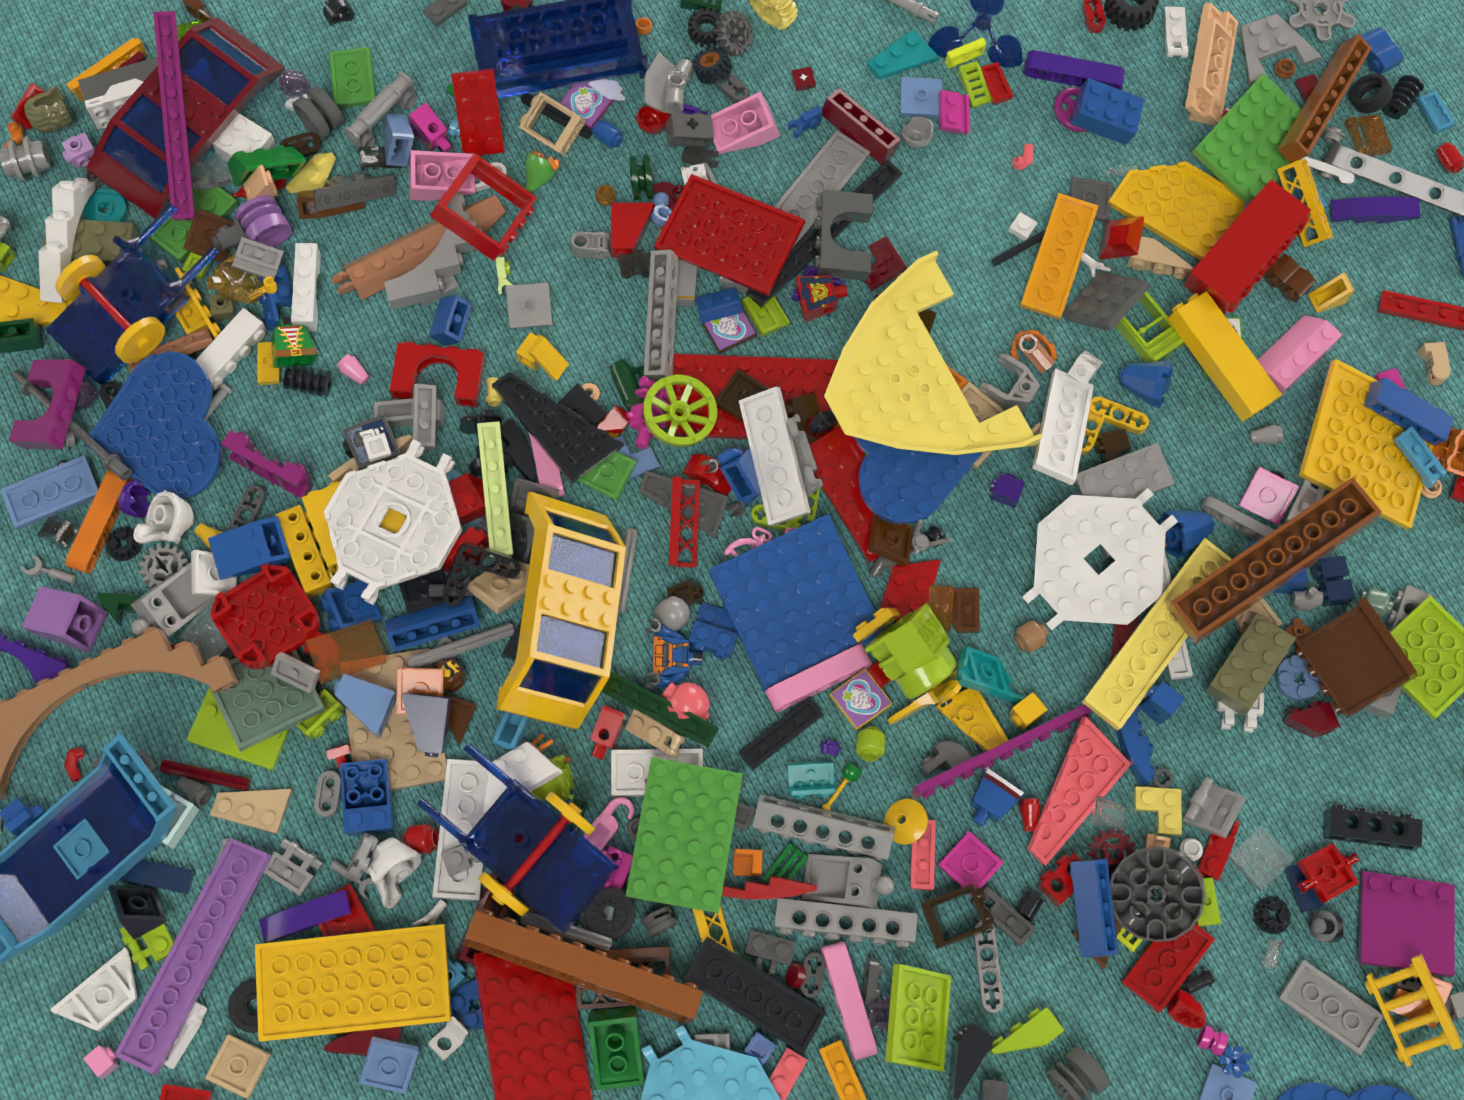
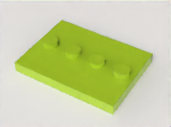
[186,687,291,771]
[885,964,951,1072]

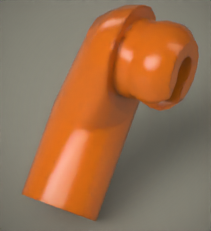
[3,121,24,148]

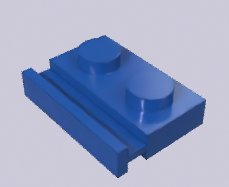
[695,287,743,323]

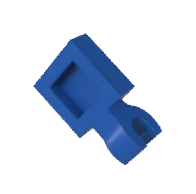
[788,106,823,138]

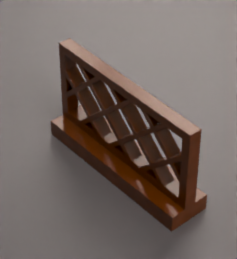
[576,946,670,1010]

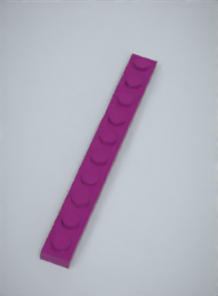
[153,11,195,221]
[911,704,1097,800]

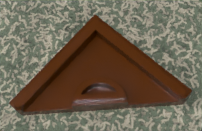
[444,693,477,745]

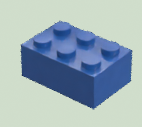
[1070,78,1144,145]

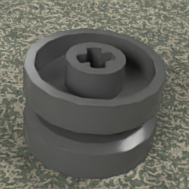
[292,86,345,141]

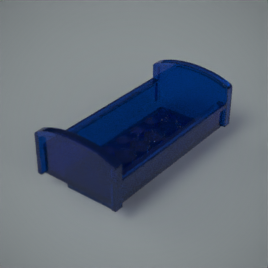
[468,0,648,98]

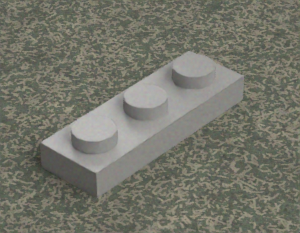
[412,384,436,450]

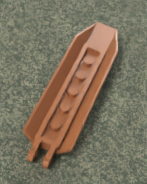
[331,195,506,300]

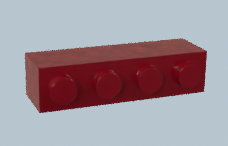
[822,88,901,165]
[454,870,519,966]

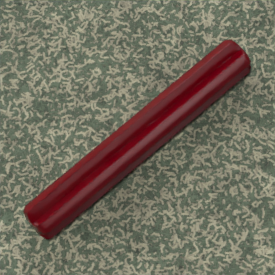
[160,760,251,791]

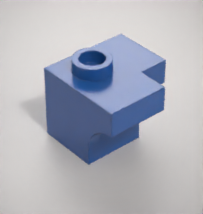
[0,798,46,836]

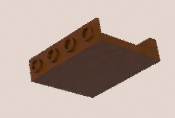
[1294,597,1418,719]

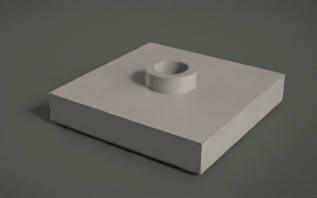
[506,282,553,329]

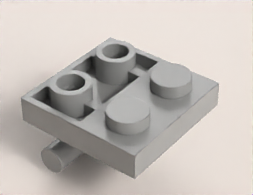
[1183,777,1246,839]

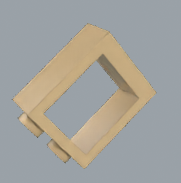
[519,91,586,157]

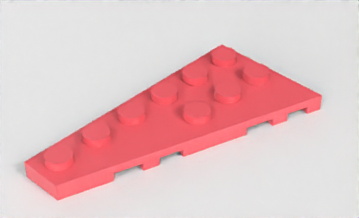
[1027,717,1131,865]

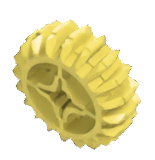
[749,0,798,30]

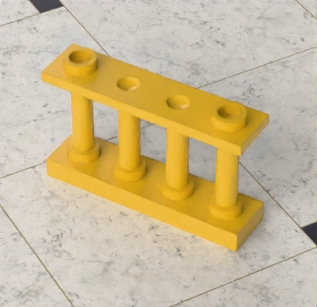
[1364,954,1463,1067]

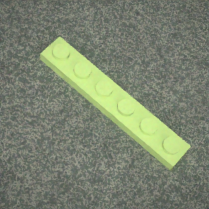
[477,422,513,557]

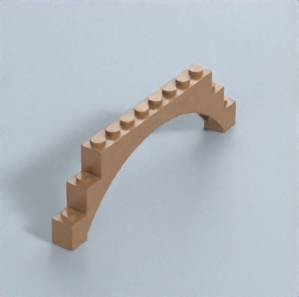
[0,627,239,801]

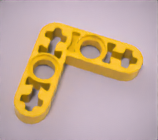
[1081,396,1149,455]

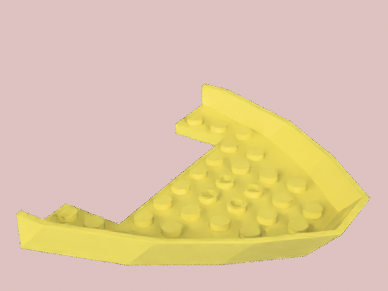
[824,251,1042,455]

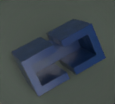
[1312,556,1355,607]

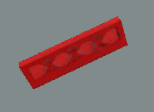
[669,477,700,568]

